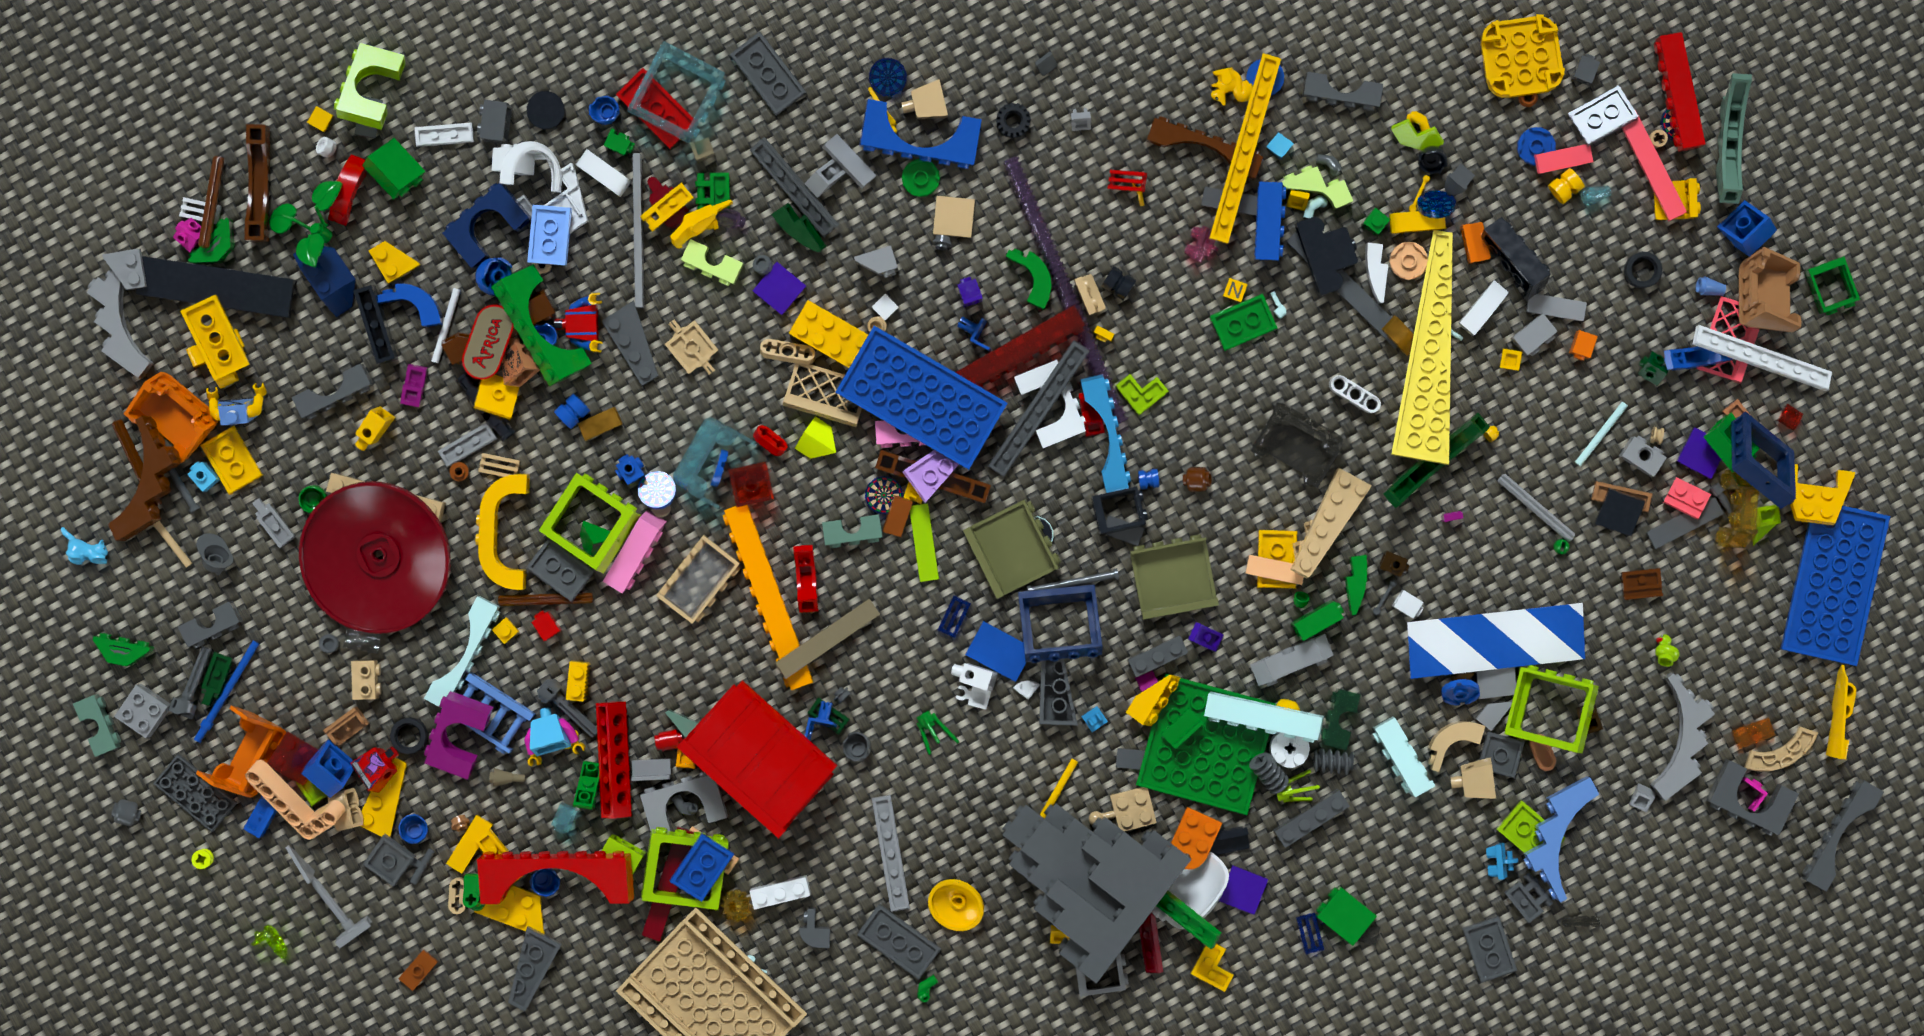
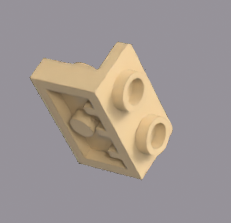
[1074,274,1106,316]

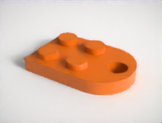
[1171,807,1222,869]

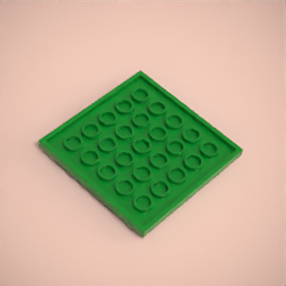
[1136,674,1277,815]

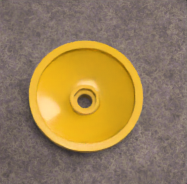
[928,879,984,931]

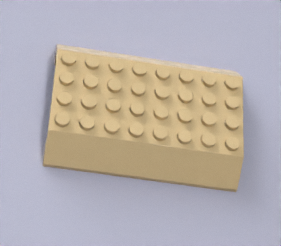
[616,907,807,1036]

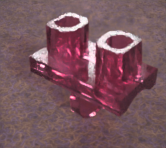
[1184,226,1219,264]

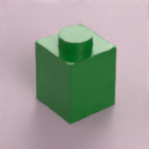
[1361,207,1390,236]

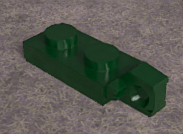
[201,652,234,706]

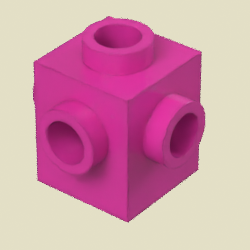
[173,218,201,252]

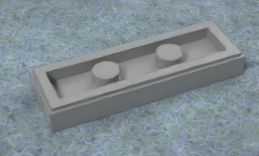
[822,134,876,189]
[1526,294,1587,322]
[438,422,498,468]

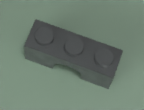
[178,601,243,649]
[1127,635,1188,677]

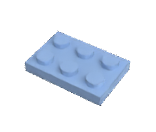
[527,205,572,266]

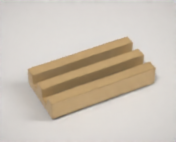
[478,453,520,477]

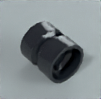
[1101,266,1136,301]

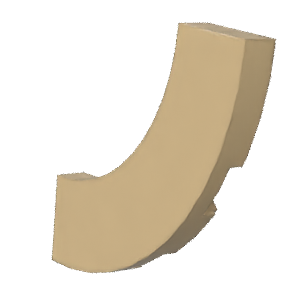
[1744,726,1818,772]

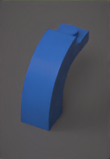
[377,284,443,327]
[1664,347,1733,371]

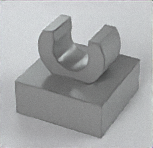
[1071,108,1091,131]

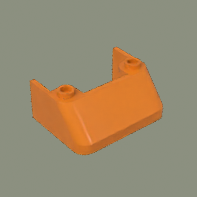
[196,705,287,798]

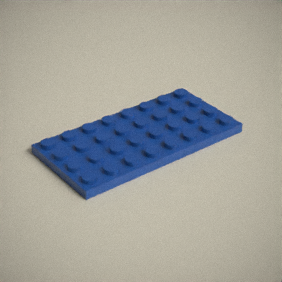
[835,326,1007,470]
[1780,506,1891,666]

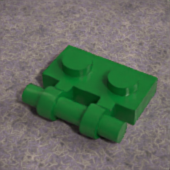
[695,173,730,212]

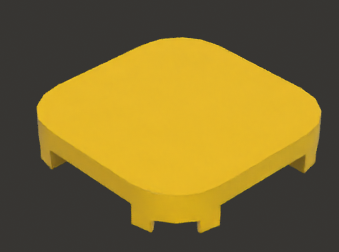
[1480,14,1565,98]

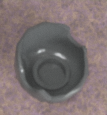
[843,732,871,762]

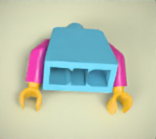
[524,708,586,766]

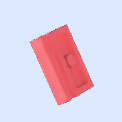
[1663,477,1711,520]

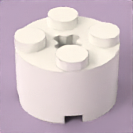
[1269,732,1310,768]

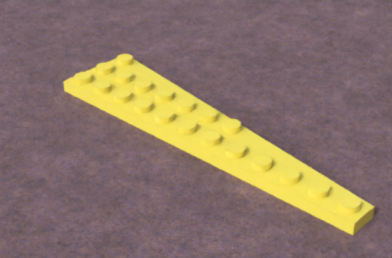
[1391,230,1453,465]

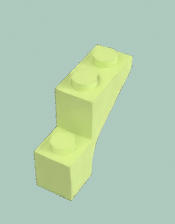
[1281,165,1353,210]

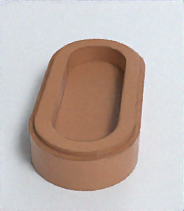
[1529,734,1556,771]

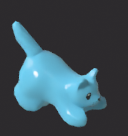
[61,527,108,565]

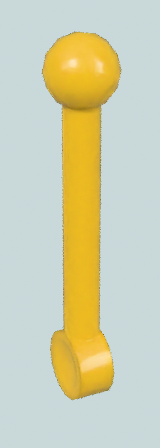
[1409,175,1430,212]

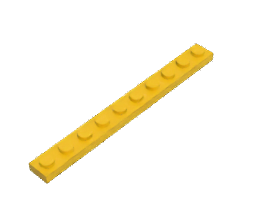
[1209,53,1281,244]

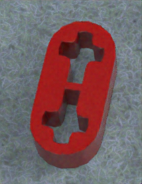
[753,425,788,456]

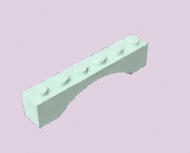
[424,596,501,706]

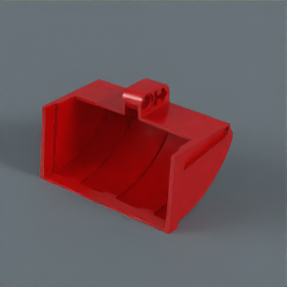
[677,680,837,839]

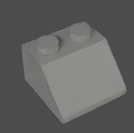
[854,246,898,278]

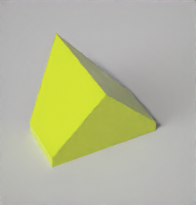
[795,416,836,459]

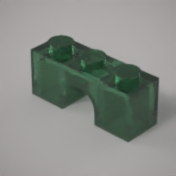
[1320,688,1361,750]

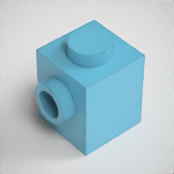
[188,461,220,492]

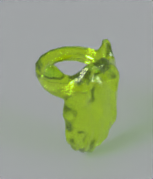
[250,924,287,959]

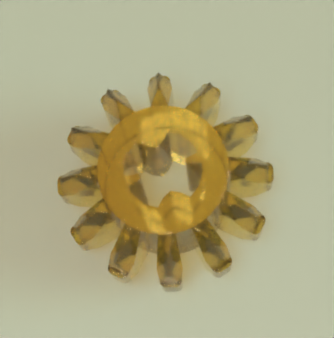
[720,889,753,922]

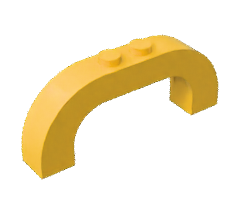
[475,474,530,590]

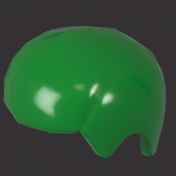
[298,485,327,514]

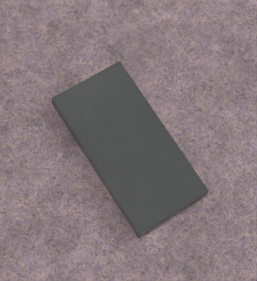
[729,32,807,116]
[857,903,941,980]

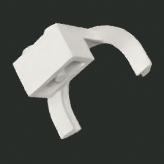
[491,141,562,193]

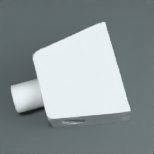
[951,663,998,691]

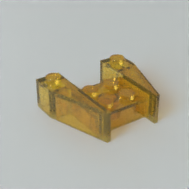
[1715,470,1759,549]

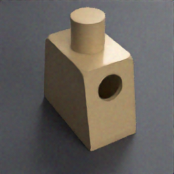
[901,79,948,119]
[1450,758,1496,799]

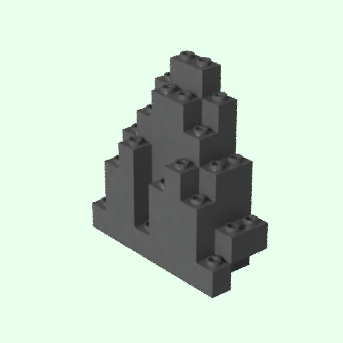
[1002,803,1191,984]

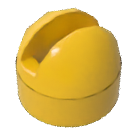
[1483,425,1499,443]

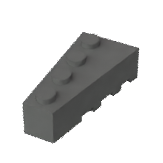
[1039,646,1078,725]

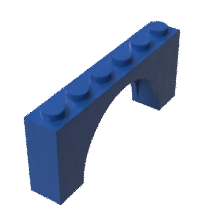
[859,99,982,169]

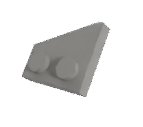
[102,248,147,290]

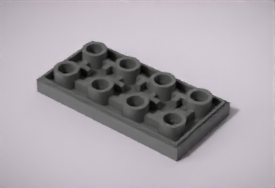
[153,754,238,832]

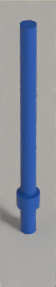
[194,640,259,743]

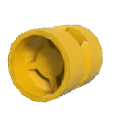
[1548,168,1585,204]

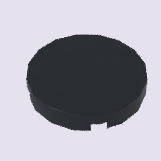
[527,91,565,130]

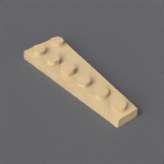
[1290,468,1371,579]

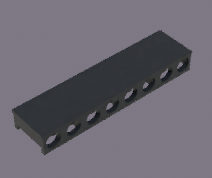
[136,256,296,318]

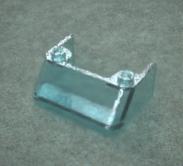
[673,418,757,509]

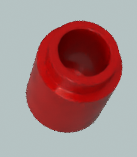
[654,729,683,752]

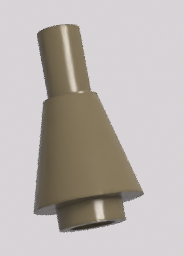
[489,768,525,787]

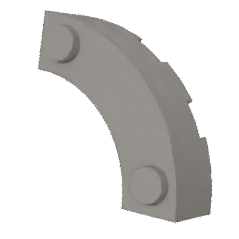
[1250,634,1333,687]

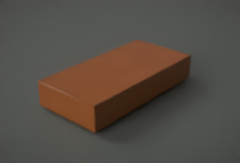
[882,495,913,537]

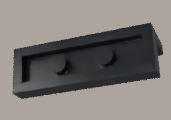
[1210,825,1250,855]

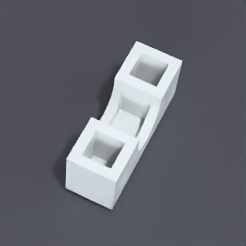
[750,875,811,910]

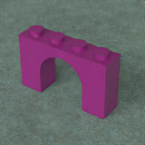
[424,691,493,780]

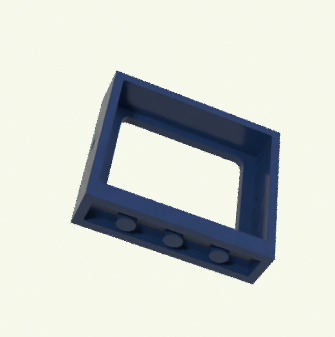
[1731,411,1796,509]
[1018,584,1103,663]

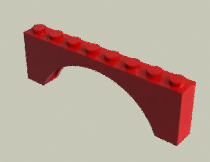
[477,851,634,904]

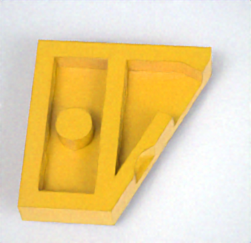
[369,241,420,284]

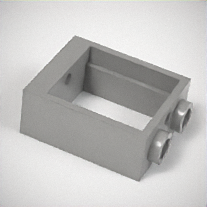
[1075,953,1129,997]

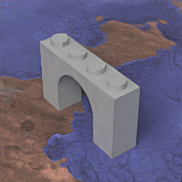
[640,772,728,831]

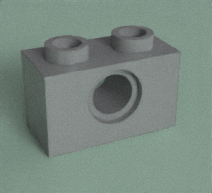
[1619,436,1667,477]

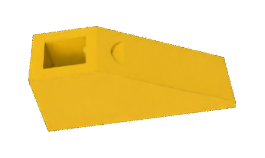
[1126,675,1180,726]

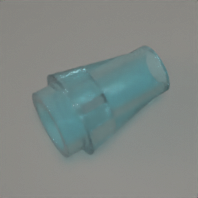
[1581,185,1611,206]

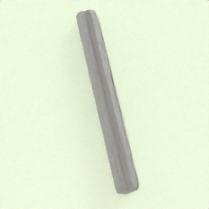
[1498,474,1575,542]

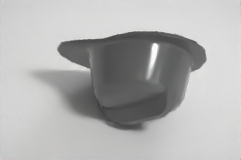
[196,533,234,576]

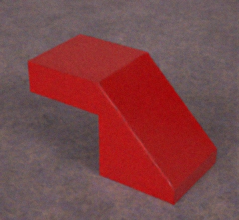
[1078,393,1105,437]

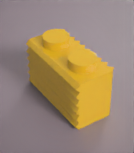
[566,661,591,702]

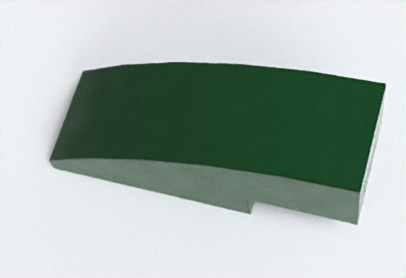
[771,202,826,252]

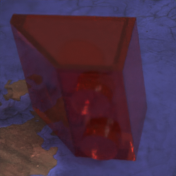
[728,461,774,507]
[267,731,319,786]

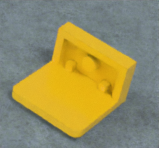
[1654,178,1701,220]

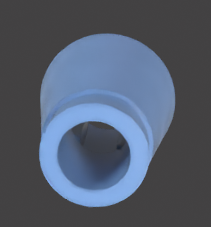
[1696,276,1726,296]

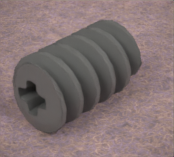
[1313,748,1354,775]
[1249,753,1289,794]

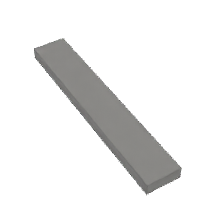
[872,795,910,912]

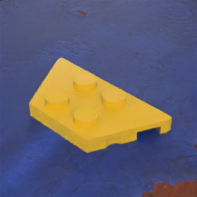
[474,885,545,934]

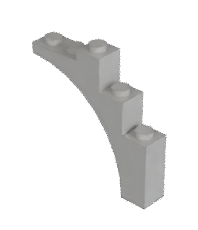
[86,269,154,379]
[1650,672,1715,801]

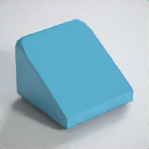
[1266,132,1294,159]

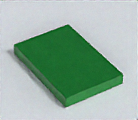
[1210,293,1278,351]

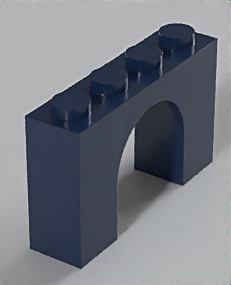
[442,183,532,269]

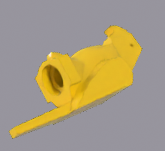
[670,199,733,248]

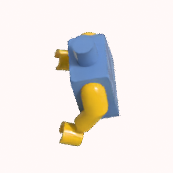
[206,383,267,425]

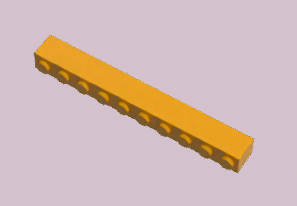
[722,502,814,690]

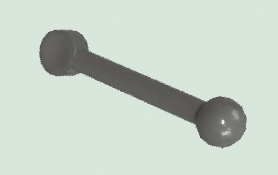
[1373,579,1397,615]

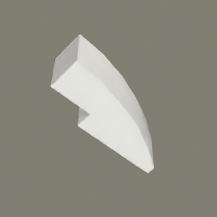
[1365,243,1388,304]
[1458,280,1509,336]

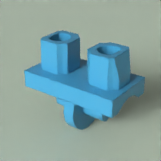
[1486,843,1519,880]

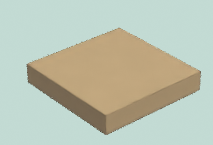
[933,196,975,238]

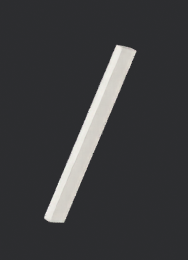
[1693,325,1832,391]

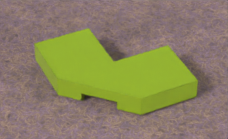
[1391,119,1444,150]

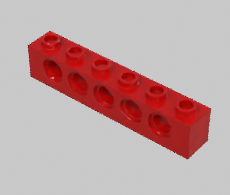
[596,701,632,819]

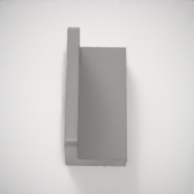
[631,758,672,781]

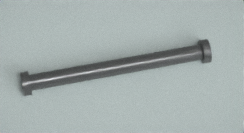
[168,468,201,513]
[1027,568,1119,591]

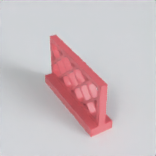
[1696,296,1759,384]

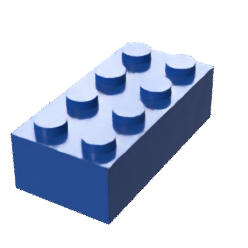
[1254,182,1286,261]

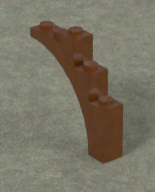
[108,416,182,541]

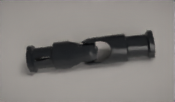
[456,372,515,442]

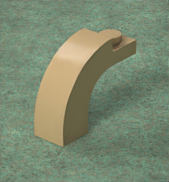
[1428,721,1485,772]

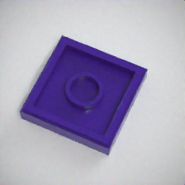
[753,262,806,315]
[1676,427,1721,479]
[1219,865,1268,915]

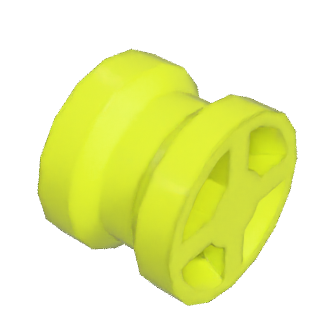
[192,849,214,869]

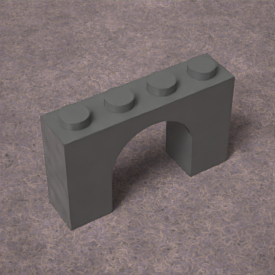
[1706,759,1799,836]

